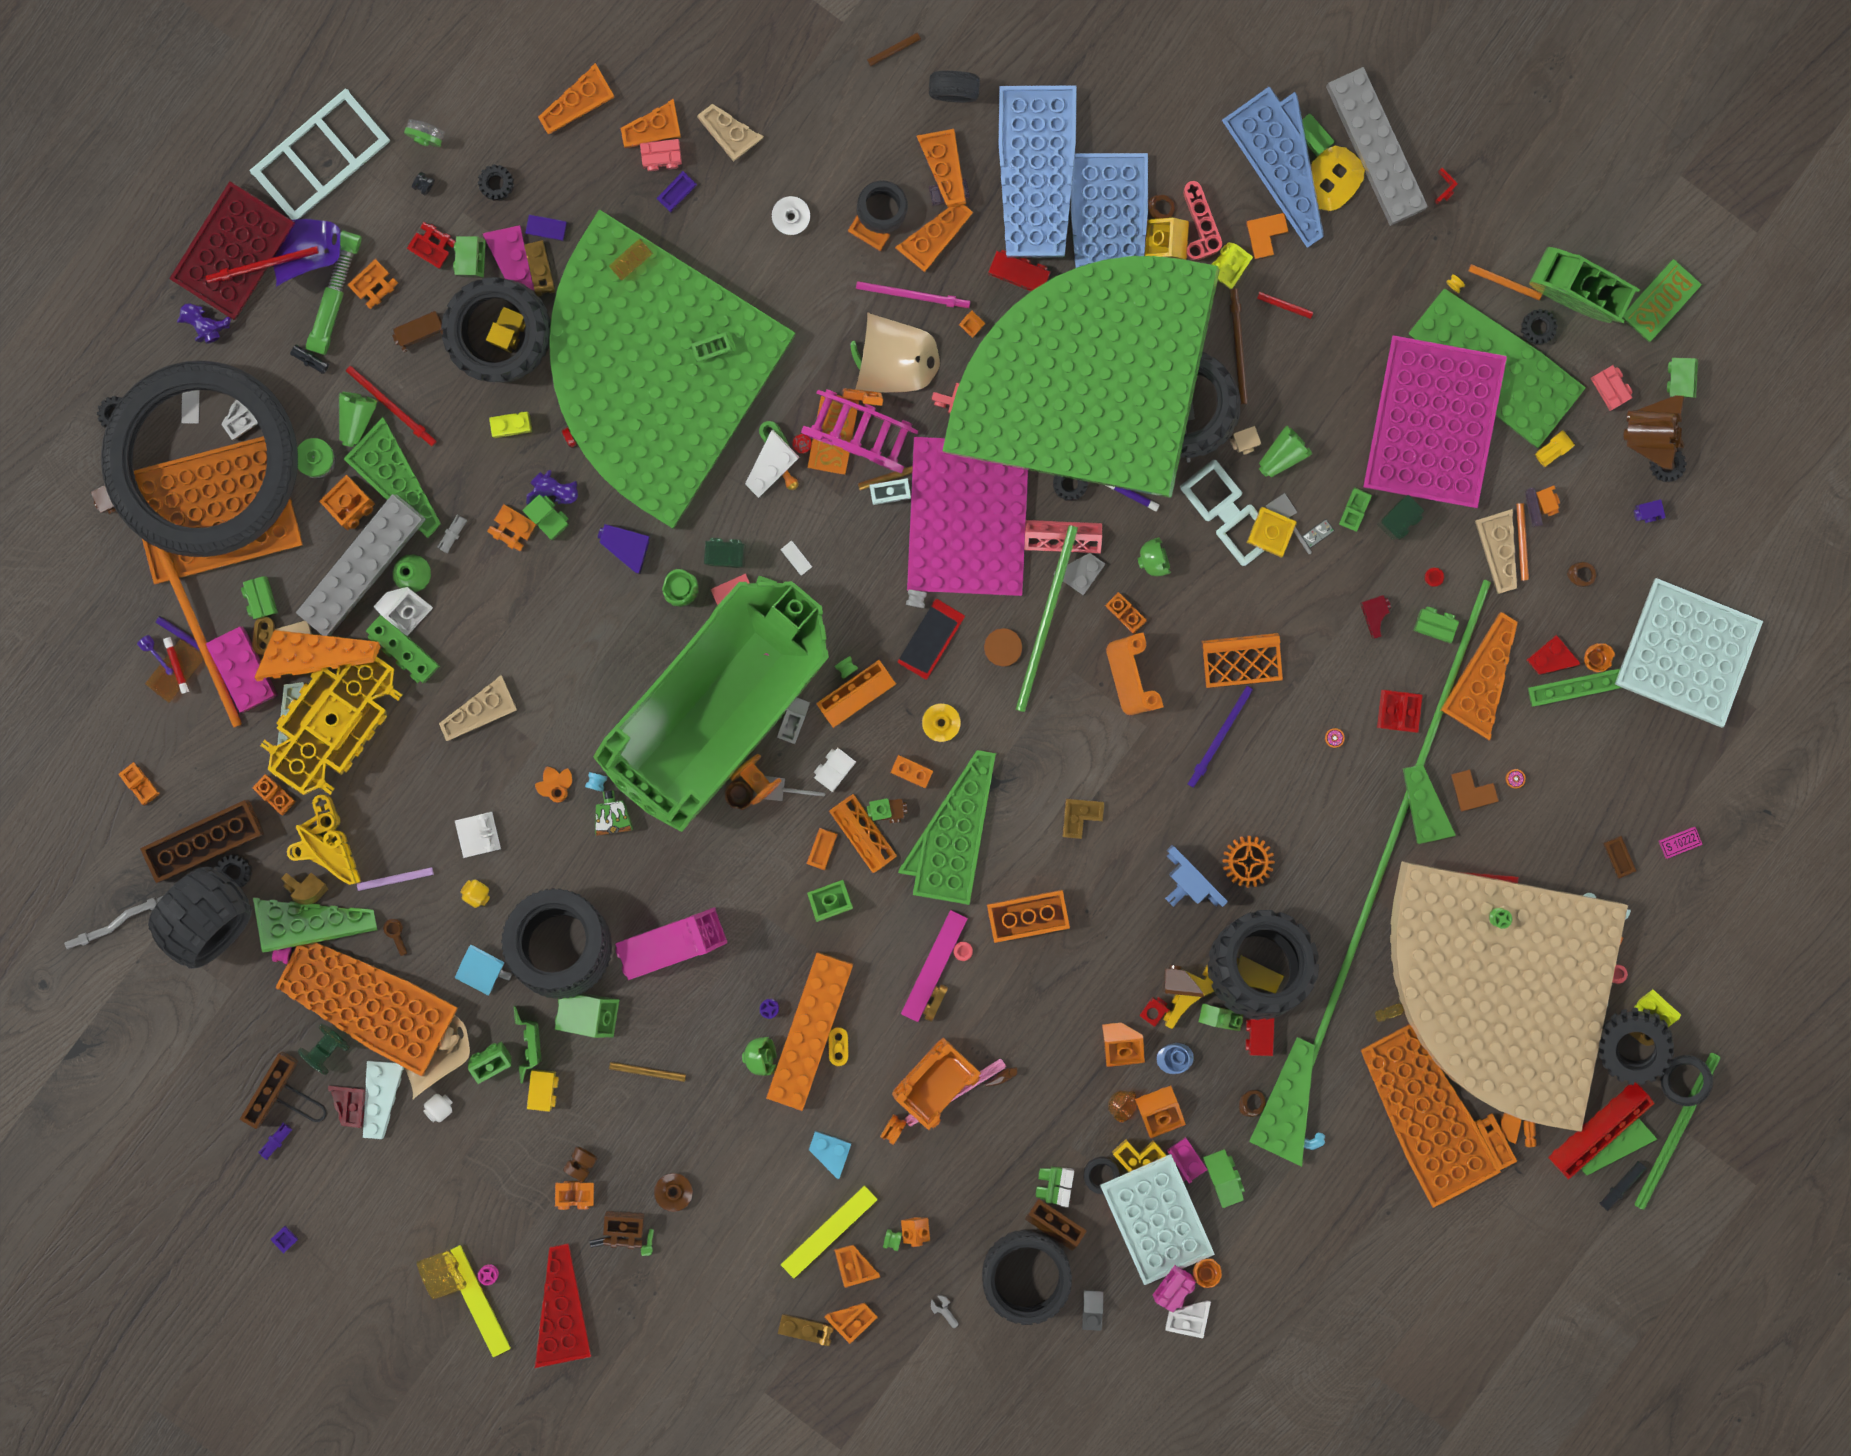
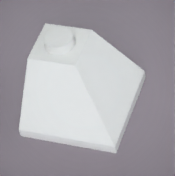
[374,587,433,636]

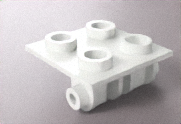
[455,812,501,858]

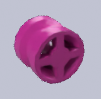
[272,947,292,964]
[478,1264,499,1285]

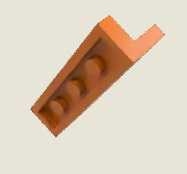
[829,794,897,873]

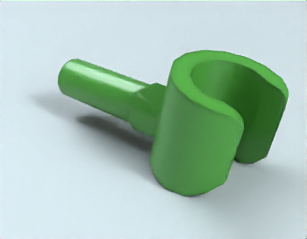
[641,1229,654,1256]

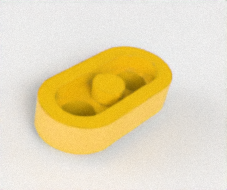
[829,1027,848,1066]

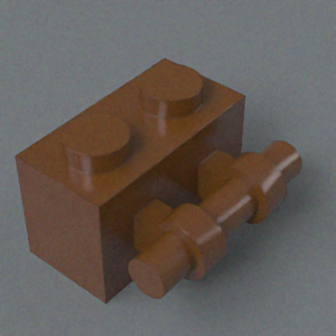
[603,1211,644,1249]

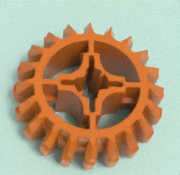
[1222,836,1275,888]

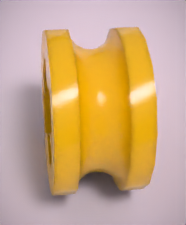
[1446,275,1465,293]

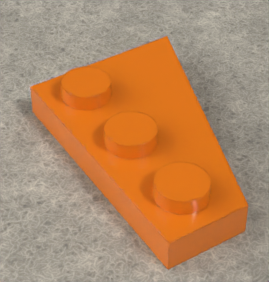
[621,99,681,148]

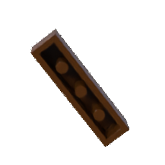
[239,1051,299,1129]

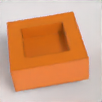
[959,311,986,338]

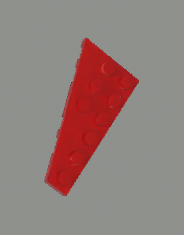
[535,1243,592,1368]

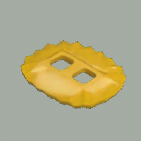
[1311,146,1365,211]

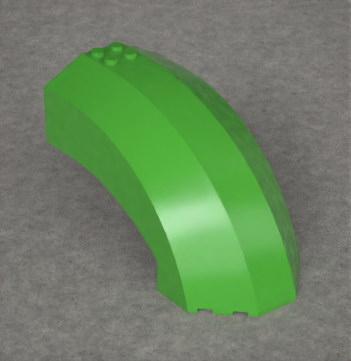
[593,581,829,832]

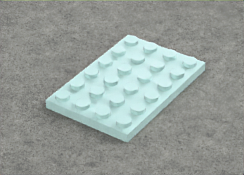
[1100,1154,1215,1285]

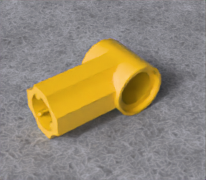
[1534,430,1575,467]

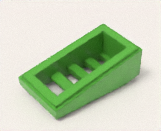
[691,331,736,362]

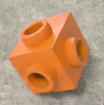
[901,1217,930,1247]

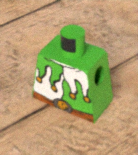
[595,790,633,836]

